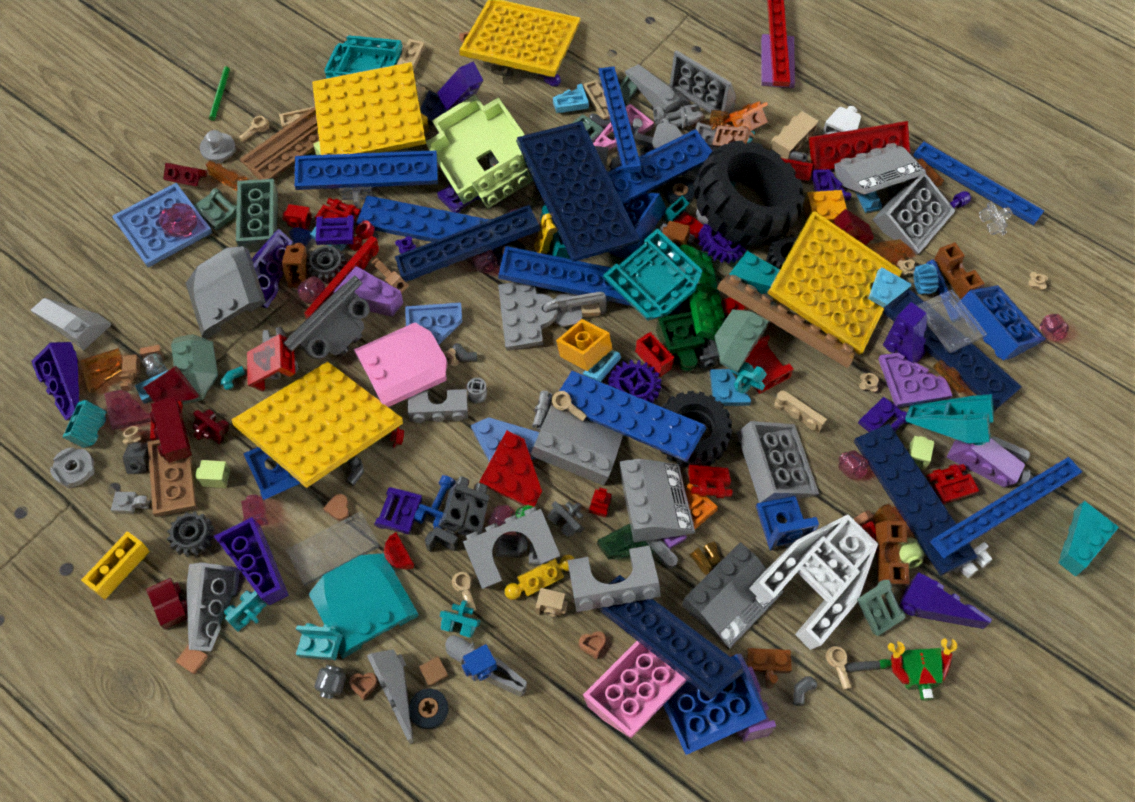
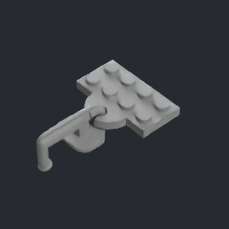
[631,118,717,181]
[498,282,608,351]

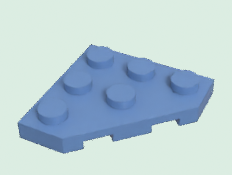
[405,303,462,345]
[471,417,539,462]

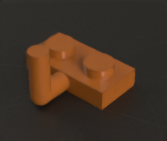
[747,648,792,689]

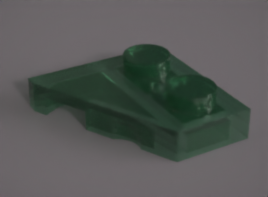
[597,523,654,560]

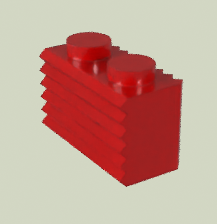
[635,332,674,378]

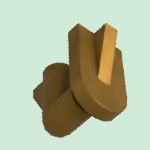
[689,541,721,575]

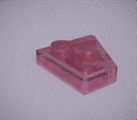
[104,390,151,430]

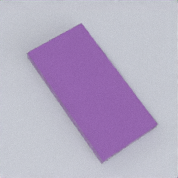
[761,34,795,88]

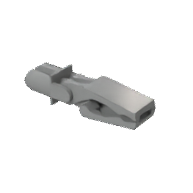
[445,635,527,697]

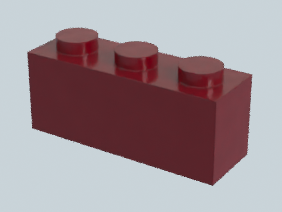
[149,396,192,463]

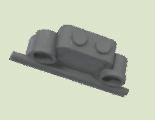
[284,275,369,359]

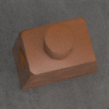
[282,243,308,288]

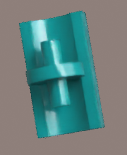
[224,590,267,632]
[439,600,481,638]

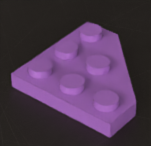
[878,353,952,408]

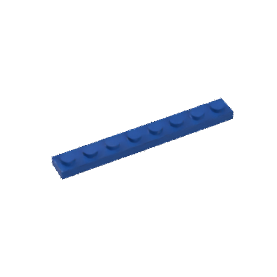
[913,142,1044,226]

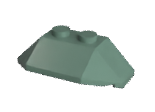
[714,309,771,373]
[171,334,218,404]

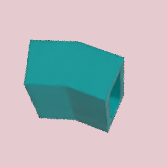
[663,196,690,223]

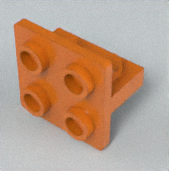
[725,101,768,131]

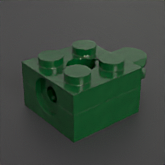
[656,312,705,372]

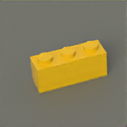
[81,531,150,600]

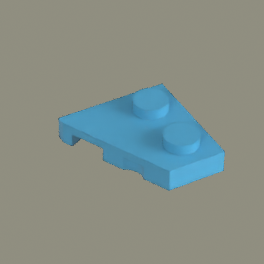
[710,369,751,406]

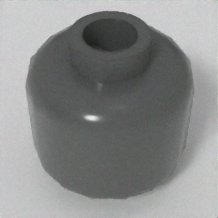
[314,665,346,699]

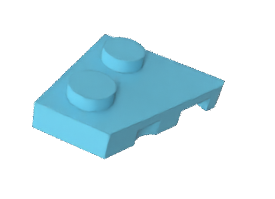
[553,84,589,113]
[868,268,911,308]

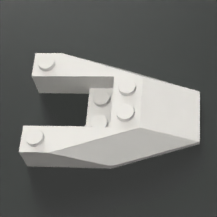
[749,515,878,650]

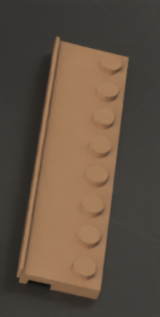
[240,107,319,180]
[717,274,856,368]

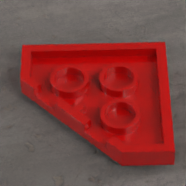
[479,430,542,507]

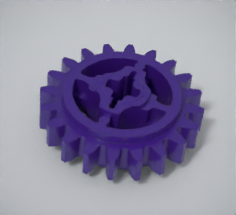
[698,224,746,264]
[608,360,661,403]

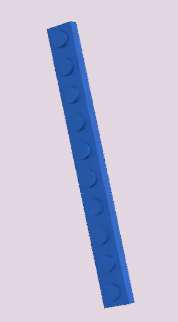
[598,66,641,174]
[930,457,1082,559]

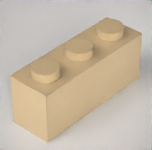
[771,111,818,159]

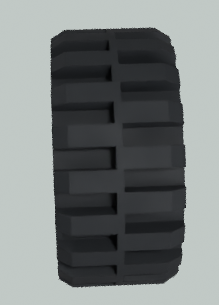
[661,391,732,468]

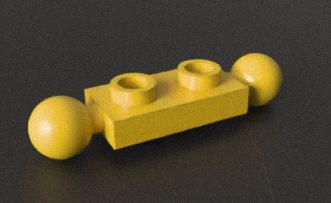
[504,555,575,600]

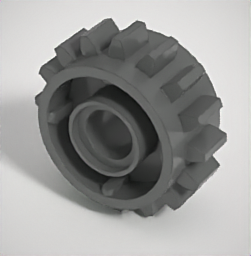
[306,245,347,283]
[167,511,215,557]

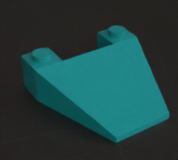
[905,394,994,445]

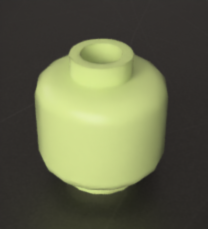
[899,537,925,569]

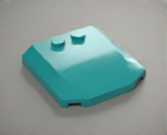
[324,35,403,79]
[603,228,702,321]
[309,553,419,659]

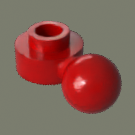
[348,220,374,251]

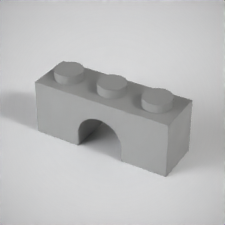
[408,389,468,423]

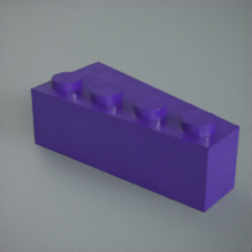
[214,517,289,605]

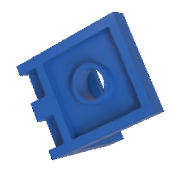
[243,447,300,500]
[756,496,819,551]

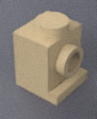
[535,588,568,617]

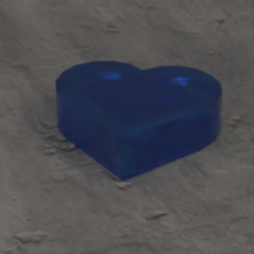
[289,227,312,247]

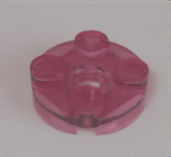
[159,203,198,237]

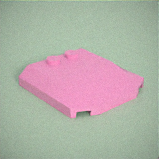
[354,323,447,407]

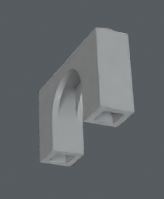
[463,507,560,589]
[568,545,661,612]

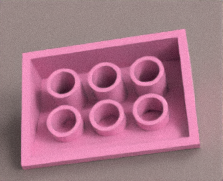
[583,641,687,738]

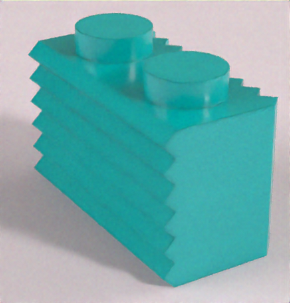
[62,400,107,448]

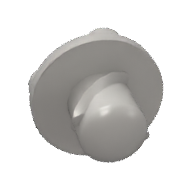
[200,130,236,164]

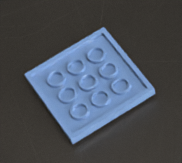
[112,183,212,268]

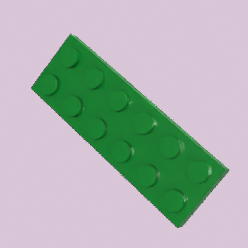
[679,244,725,341]

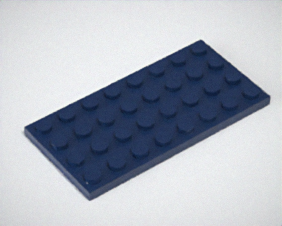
[516,121,640,262]

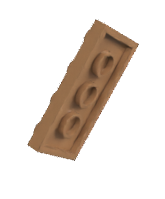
[148,434,197,517]

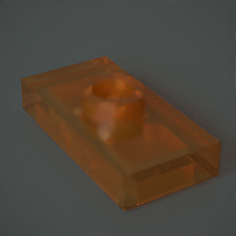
[933,360,968,393]

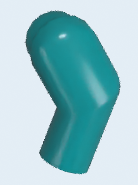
[221,366,246,390]

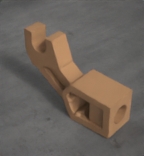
[371,257,409,293]
[120,354,141,392]

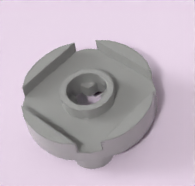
[50,447,95,488]

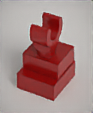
[588,487,612,518]

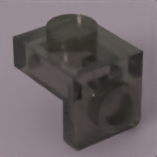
[491,63,513,85]

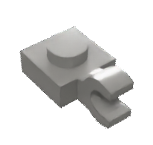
[111,492,151,514]

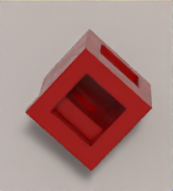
[282,204,312,232]

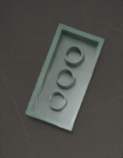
[236,179,278,252]

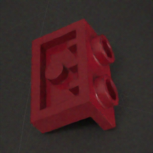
[163,162,208,186]

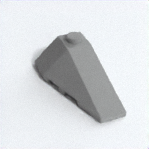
[625,64,690,113]
[30,298,111,351]
[187,562,240,652]
[367,649,414,744]

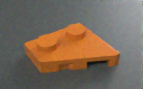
[686,483,718,535]

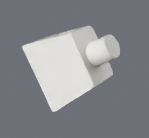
[822,106,861,134]

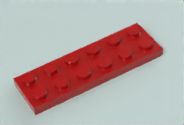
[809,121,910,170]

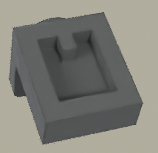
[698,338,719,368]

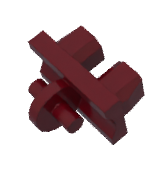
[192,409,229,444]

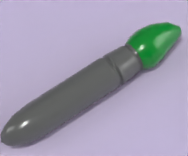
[844,659,892,671]

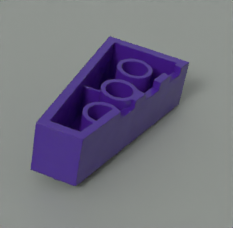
[437,61,484,111]

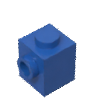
[461,644,497,681]

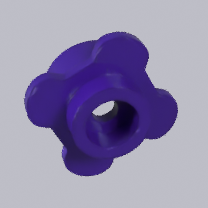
[395,236,416,254]

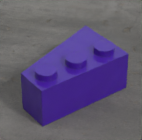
[882,302,927,364]

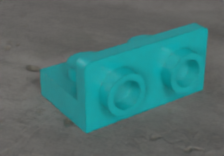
[295,623,343,660]

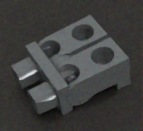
[438,476,490,536]

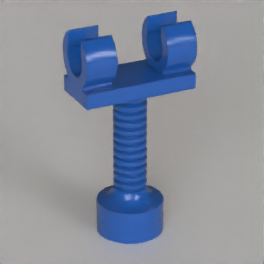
[414,475,456,529]

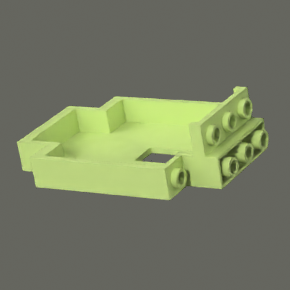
[426,94,533,209]

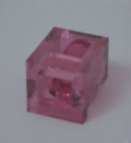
[241,494,269,526]

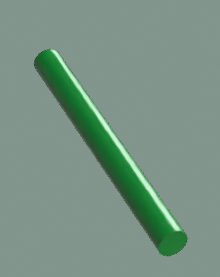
[209,66,230,121]

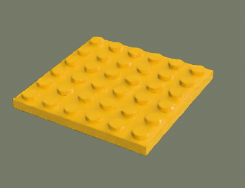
[459,0,580,77]
[312,62,426,155]
[767,211,902,355]
[231,361,403,488]

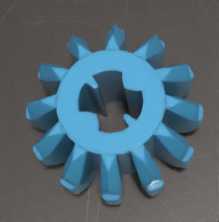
[913,264,939,295]

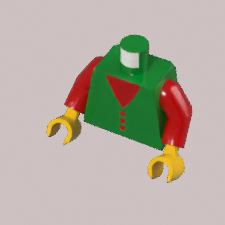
[888,638,957,701]

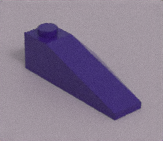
[252,229,293,308]
[31,342,79,421]
[899,572,992,629]

